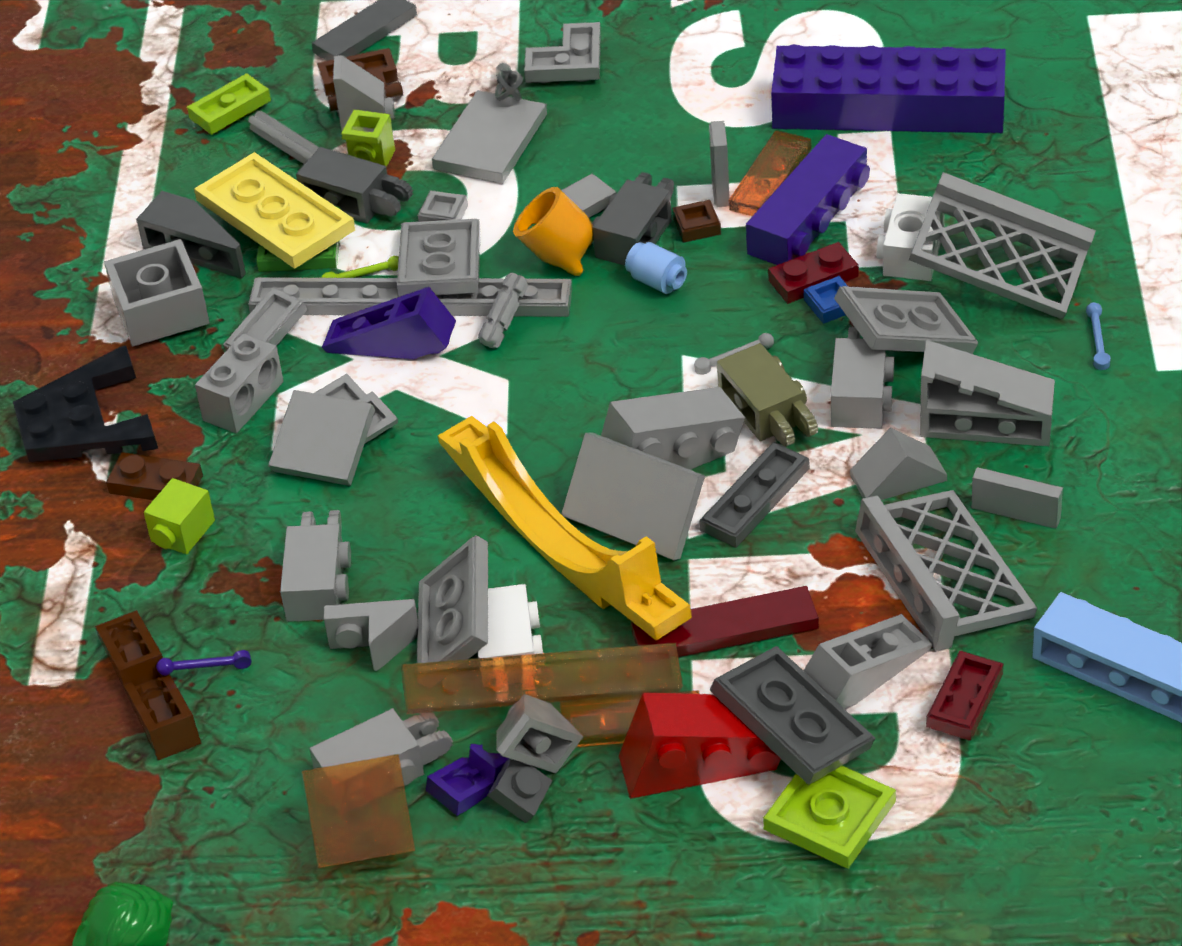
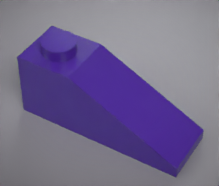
[322,287,456,359]

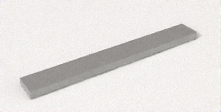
[248,278,572,317]

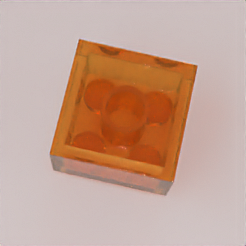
[302,754,415,868]

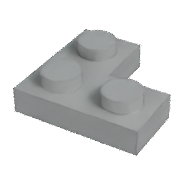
[524,22,601,83]

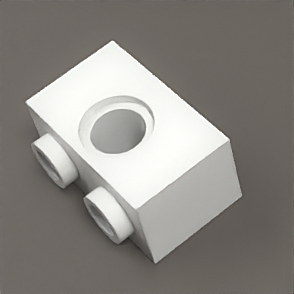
[876,193,945,281]

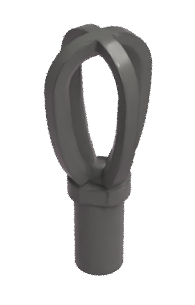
[495,63,523,101]

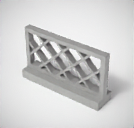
[909,172,1096,320]
[855,490,1037,651]

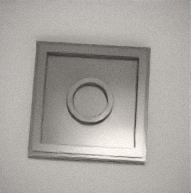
[268,390,375,486]

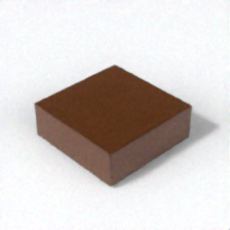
[672,200,721,243]

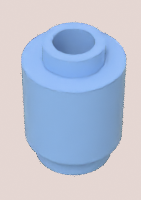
[625,242,687,294]

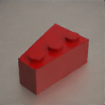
[619,692,781,799]

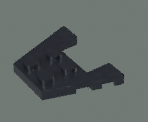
[13,345,158,462]

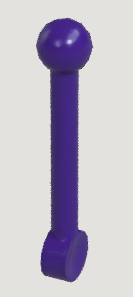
[156,650,252,676]

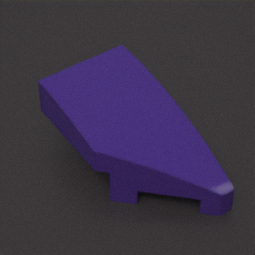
[426,744,509,816]

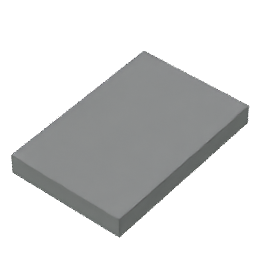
[432,90,547,184]
[397,218,481,297]
[834,286,978,354]
[561,432,705,560]
[417,535,488,690]

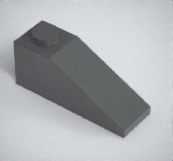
[136,191,246,279]

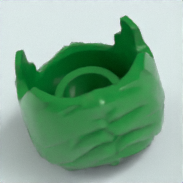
[72,882,173,946]

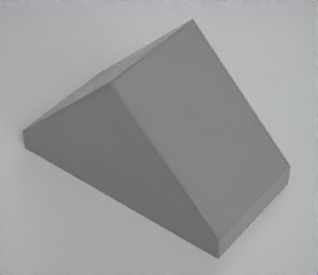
[850,427,947,500]

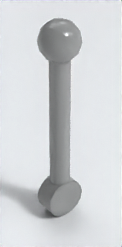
[694,333,774,375]

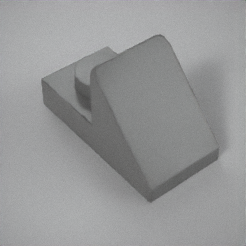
[324,599,418,671]

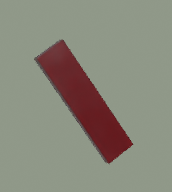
[631,586,819,665]

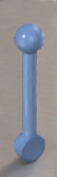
[1086,302,1110,370]

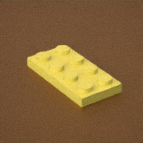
[194,152,355,269]

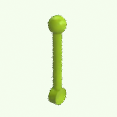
[321,256,399,278]

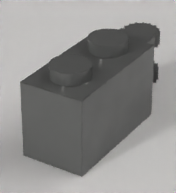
[296,147,413,224]
[592,172,674,265]

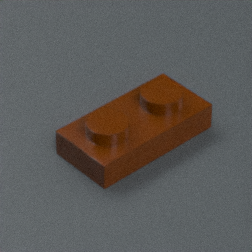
[106,452,203,500]

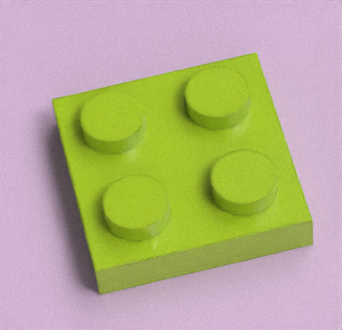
[763,766,896,869]

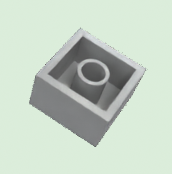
[104,239,210,346]

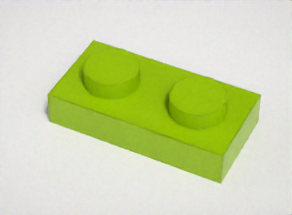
[187,73,271,135]

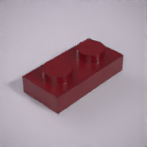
[768,242,859,304]

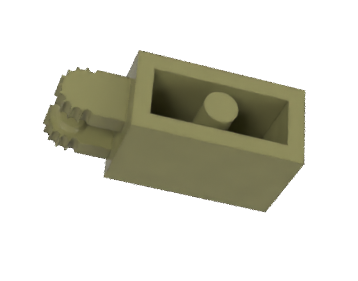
[717,343,819,447]

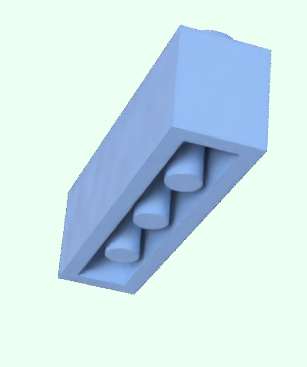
[1032,592,1182,723]

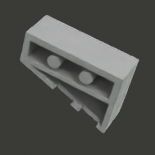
[920,340,1055,447]
[601,387,745,470]

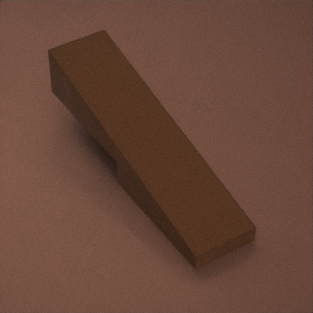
[95,610,202,761]

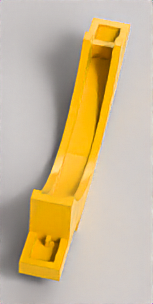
[438,416,692,641]

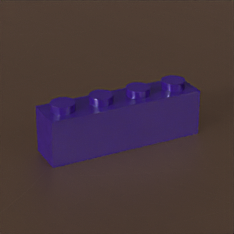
[746,134,870,265]

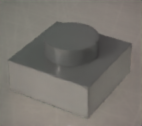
[487,758,553,823]

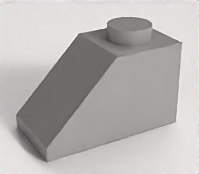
[333,55,395,132]
[496,694,584,773]

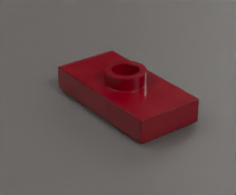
[926,651,1004,741]

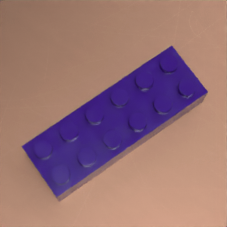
[771,44,1006,133]

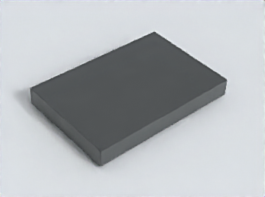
[710,646,875,785]

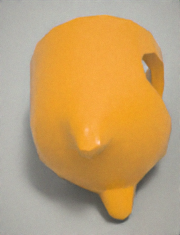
[513,187,594,276]

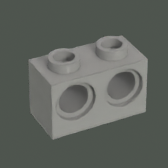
[195,334,284,434]

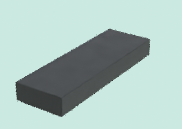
[312,0,417,61]
[699,442,810,548]

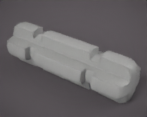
[478,273,528,349]

